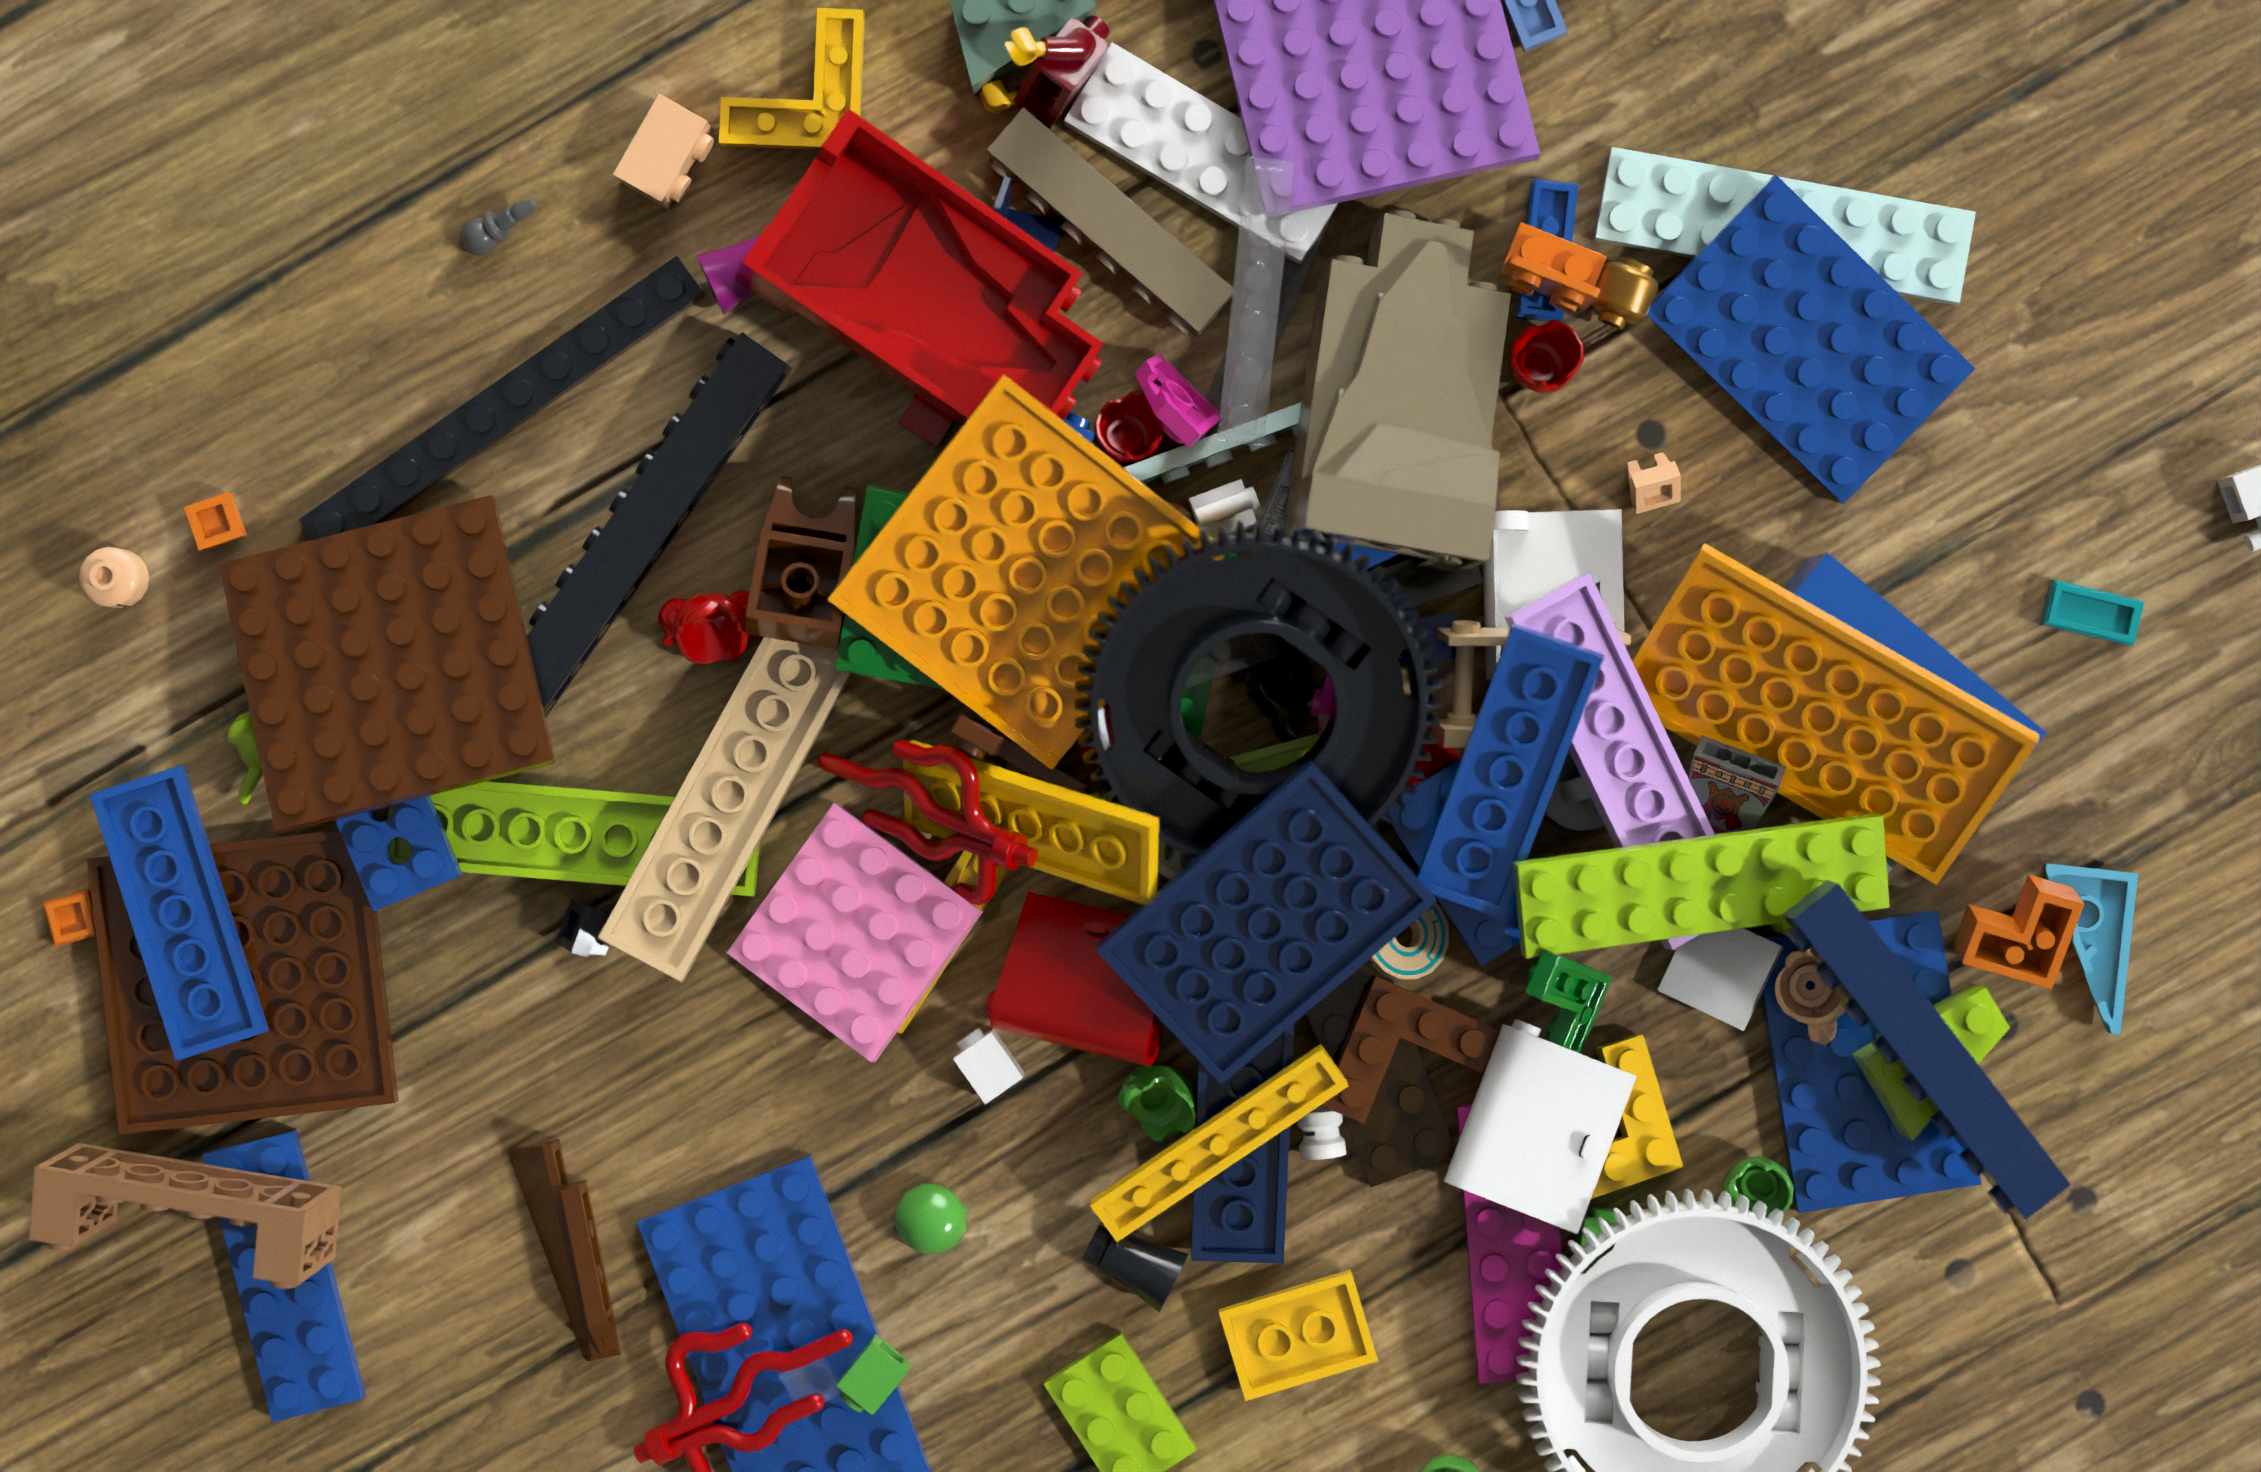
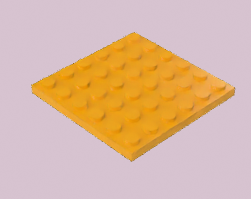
[828,374,1225,770]

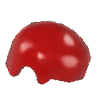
[1508,319,1584,394]
[1094,390,1165,465]

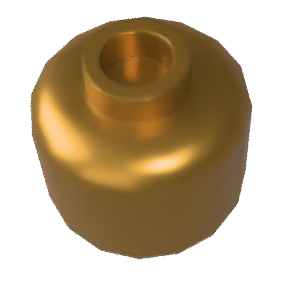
[1591,257,1658,330]

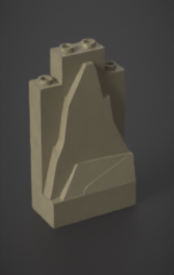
[1283,210,1511,573]

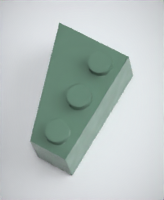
[949,0,1096,97]

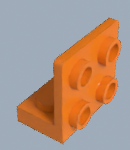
[1498,222,1607,313]

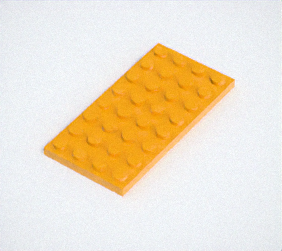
[1632,543,2039,885]

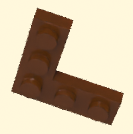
[951,715,1087,794]
[1320,976,1500,1124]

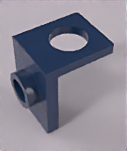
[993,176,1063,253]

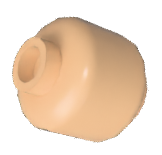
[79,547,149,609]

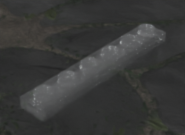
[1217,157,1294,446]

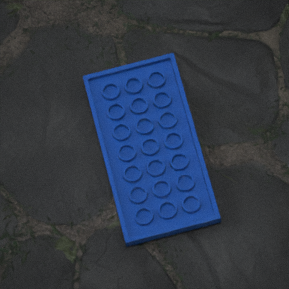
[637,1155,932,1472]

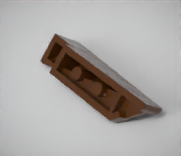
[508,1139,621,1361]

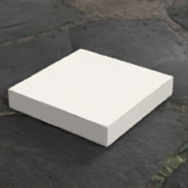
[1657,928,1783,1031]

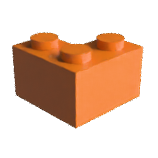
[1952,874,2084,989]

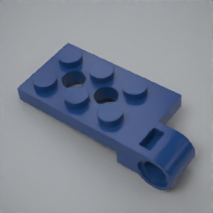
[335,796,463,912]

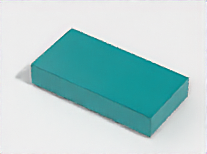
[2040,580,2145,647]

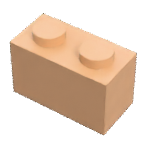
[613,94,714,209]

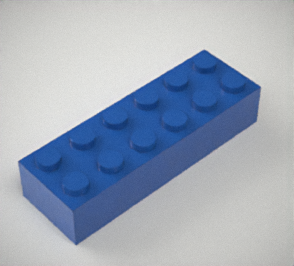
[1783,553,2047,752]

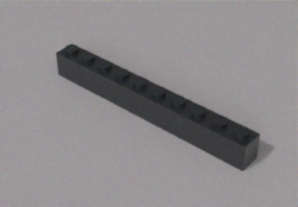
[527,332,792,718]

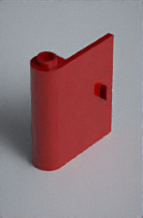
[985,892,1162,1066]

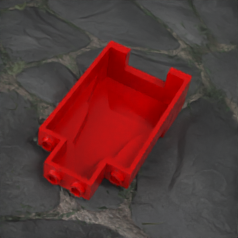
[734,108,1104,426]

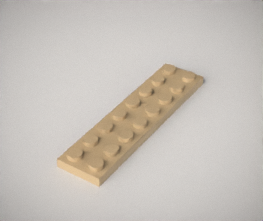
[598,637,852,983]

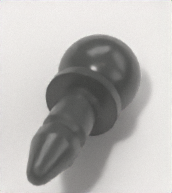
[461,199,537,255]

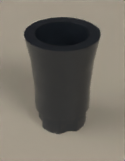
[1081,1221,1189,1313]

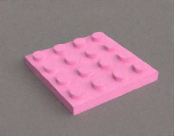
[726,803,983,1062]

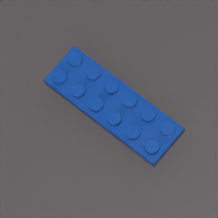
[1417,622,1604,919]
[89,766,269,1061]
[203,1129,366,1423]

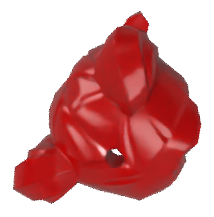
[658,590,764,664]

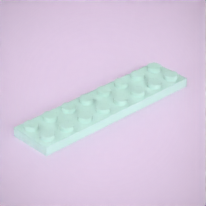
[1593,147,1976,305]

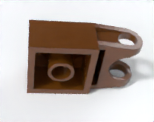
[745,476,855,649]

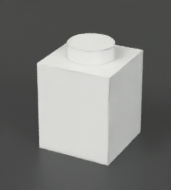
[953,1028,1025,1104]

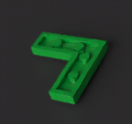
[1525,949,1613,1054]

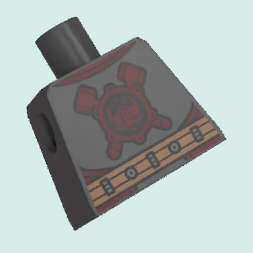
[1689,736,1787,835]

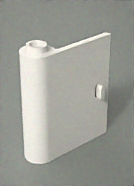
[1483,509,1624,680]
[1443,1019,1637,1234]

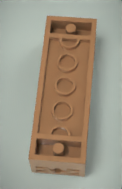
[29,1143,342,1289]

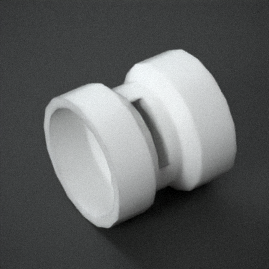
[1297,1107,1346,1160]

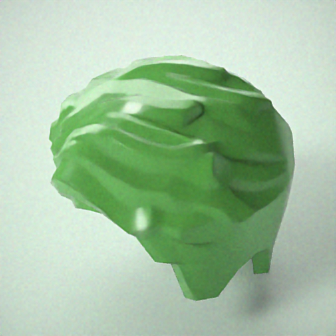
[1117,1065,1196,1142]

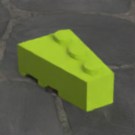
[1852,983,2010,1141]

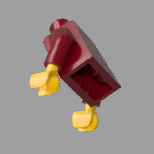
[980,15,1110,129]

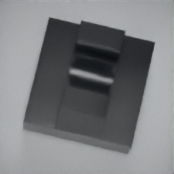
[556,899,609,957]

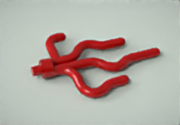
[817,740,1038,905]
[634,1322,853,1472]

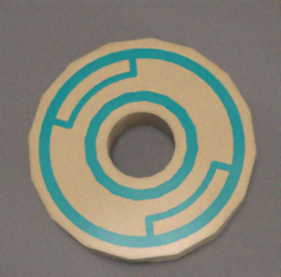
[1369,902,1449,980]

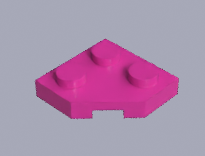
[1135,353,1224,448]

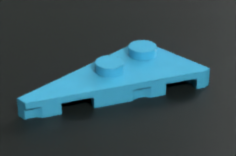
[2044,863,2138,1035]

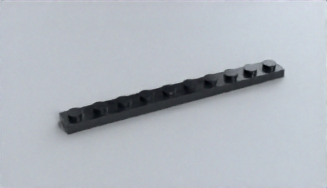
[299,256,706,540]

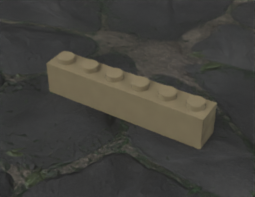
[987,107,1235,338]

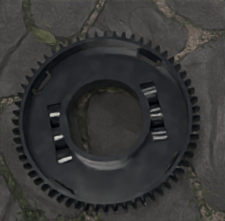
[1074,520,1442,868]

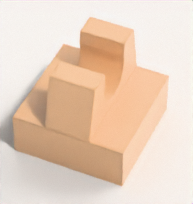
[1627,452,1681,514]

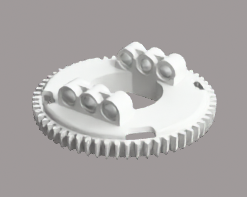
[1516,1189,1881,1472]

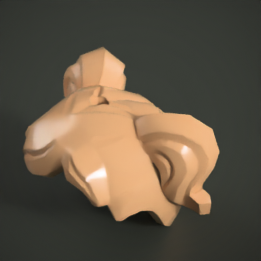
[1774,949,1848,1045]

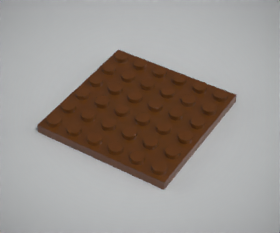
[219,495,556,834]
[87,830,399,1135]

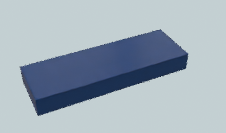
[1515,179,1579,322]

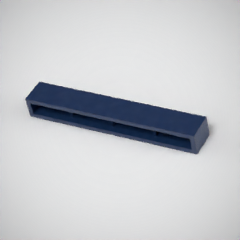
[1782,880,2071,1220]

